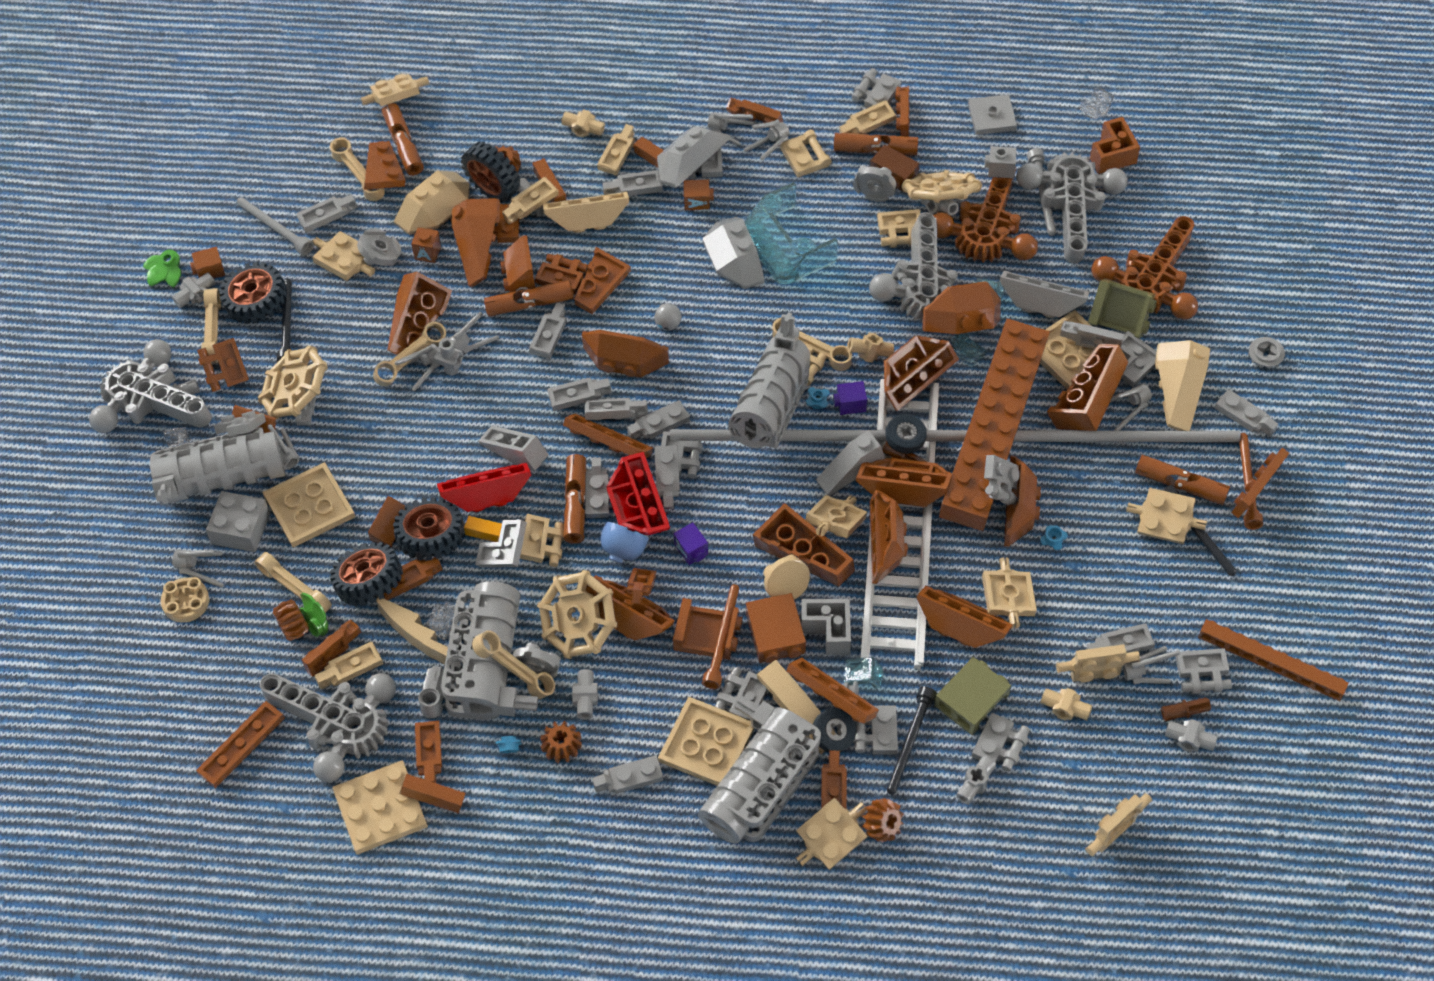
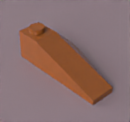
[452,198,500,288]

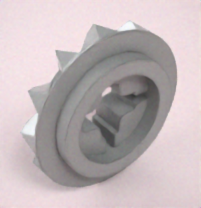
[1248,337,1285,369]

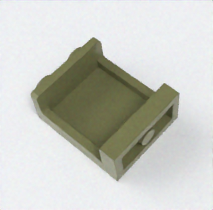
[1088,279,1157,338]
[935,657,1011,736]

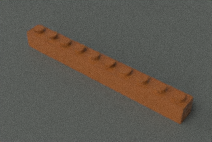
[1198,619,1349,701]

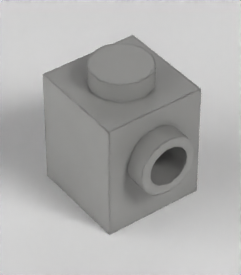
[984,146,1016,178]

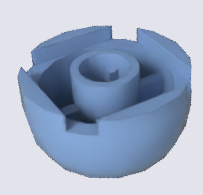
[601,522,649,564]

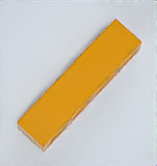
[464,516,502,542]

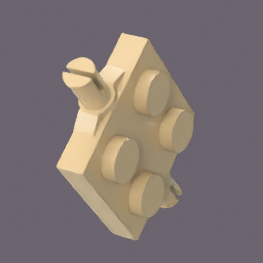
[361,74,429,106]
[313,231,375,281]
[1126,488,1207,545]
[805,495,867,538]
[982,557,1037,629]
[1056,644,1140,682]
[1086,793,1152,856]
[796,798,868,870]

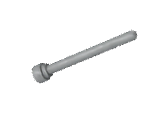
[1027,148,1056,236]
[237,197,314,256]

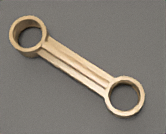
[330,138,385,201]
[201,288,221,364]
[773,318,852,371]
[373,322,446,386]
[254,552,332,613]
[472,630,555,699]

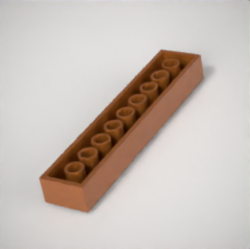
[939,318,1050,531]

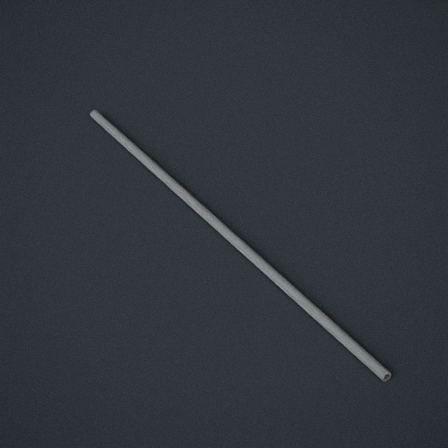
[670,429,1240,442]

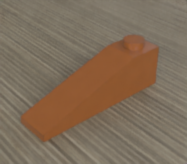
[387,271,452,355]

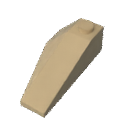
[1155,340,1210,431]

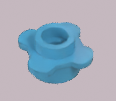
[806,387,830,409]
[1040,526,1068,550]
[496,736,522,753]

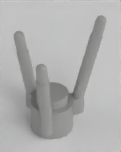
[708,113,755,146]
[744,119,789,160]
[449,312,499,354]
[395,344,441,391]
[1110,384,1152,431]
[268,425,299,470]
[172,549,224,587]
[1123,646,1181,685]

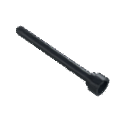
[277,278,293,362]
[1162,485,1237,576]
[887,686,938,795]

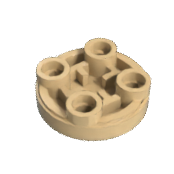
[763,554,810,600]
[161,577,209,623]

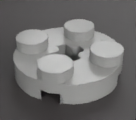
[853,166,896,202]
[357,229,401,266]
[513,643,561,678]

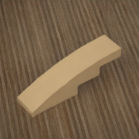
[376,598,448,665]
[757,660,836,754]

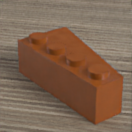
[752,503,855,587]

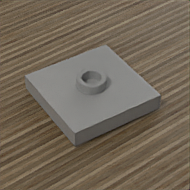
[968,94,1017,135]

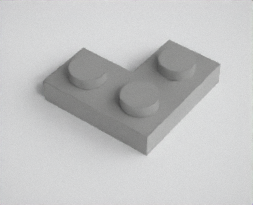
[1121,331,1156,387]
[214,411,266,436]
[475,520,527,568]

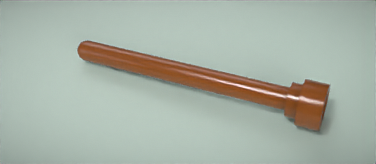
[1239,433,1264,530]
[702,584,739,689]

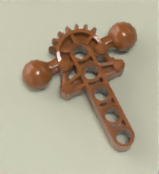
[933,166,1038,263]
[1091,216,1199,320]

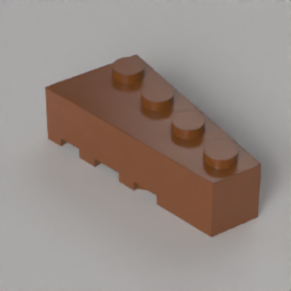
[1047,344,1128,431]

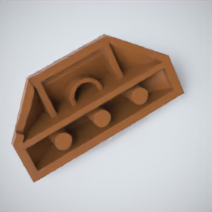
[923,281,1001,334]
[582,330,669,378]
[884,335,959,411]
[1004,455,1041,547]
[856,458,952,507]
[870,490,908,584]
[585,575,675,641]
[917,585,1013,648]

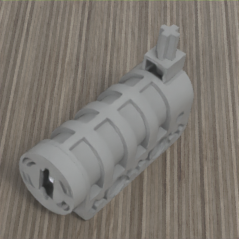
[728,313,810,448]
[150,427,286,505]
[441,581,538,720]
[698,696,821,844]

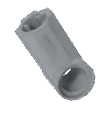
[418,666,444,719]

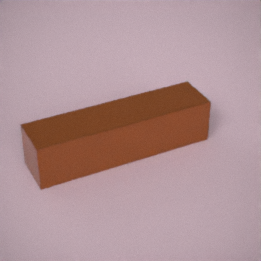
[634,136,664,169]
[532,158,566,202]
[399,774,466,814]

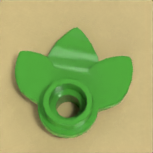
[143,250,182,288]
[299,593,329,637]

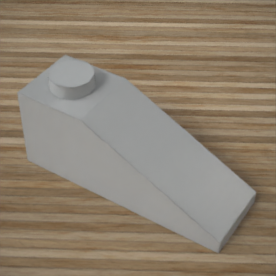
[478,426,548,471]
[816,430,885,496]

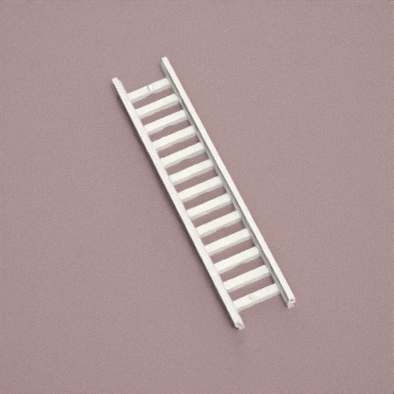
[860,379,939,669]

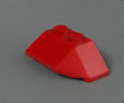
[606,452,670,535]
[437,462,531,512]

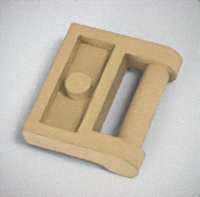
[780,130,832,178]

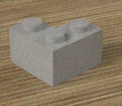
[801,599,851,655]

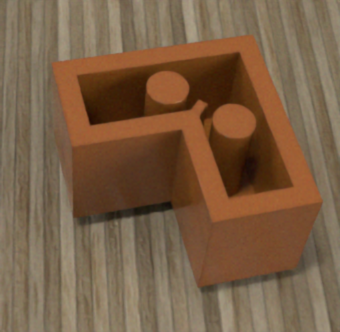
[1090,117,1140,174]

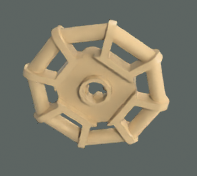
[902,170,982,203]
[258,346,328,420]
[537,570,618,659]

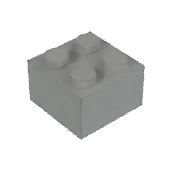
[206,491,270,553]

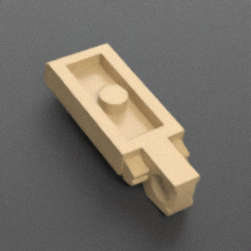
[839,100,896,134]
[597,124,635,176]
[502,177,559,224]
[315,642,383,689]

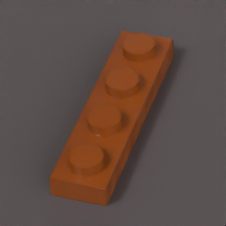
[563,413,653,458]
[1231,447,1289,518]
[786,658,879,724]
[196,701,285,788]

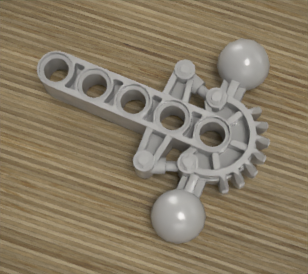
[1016,151,1128,263]
[869,213,958,324]
[89,339,212,433]
[260,673,396,783]

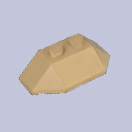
[394,170,470,235]
[543,192,629,233]

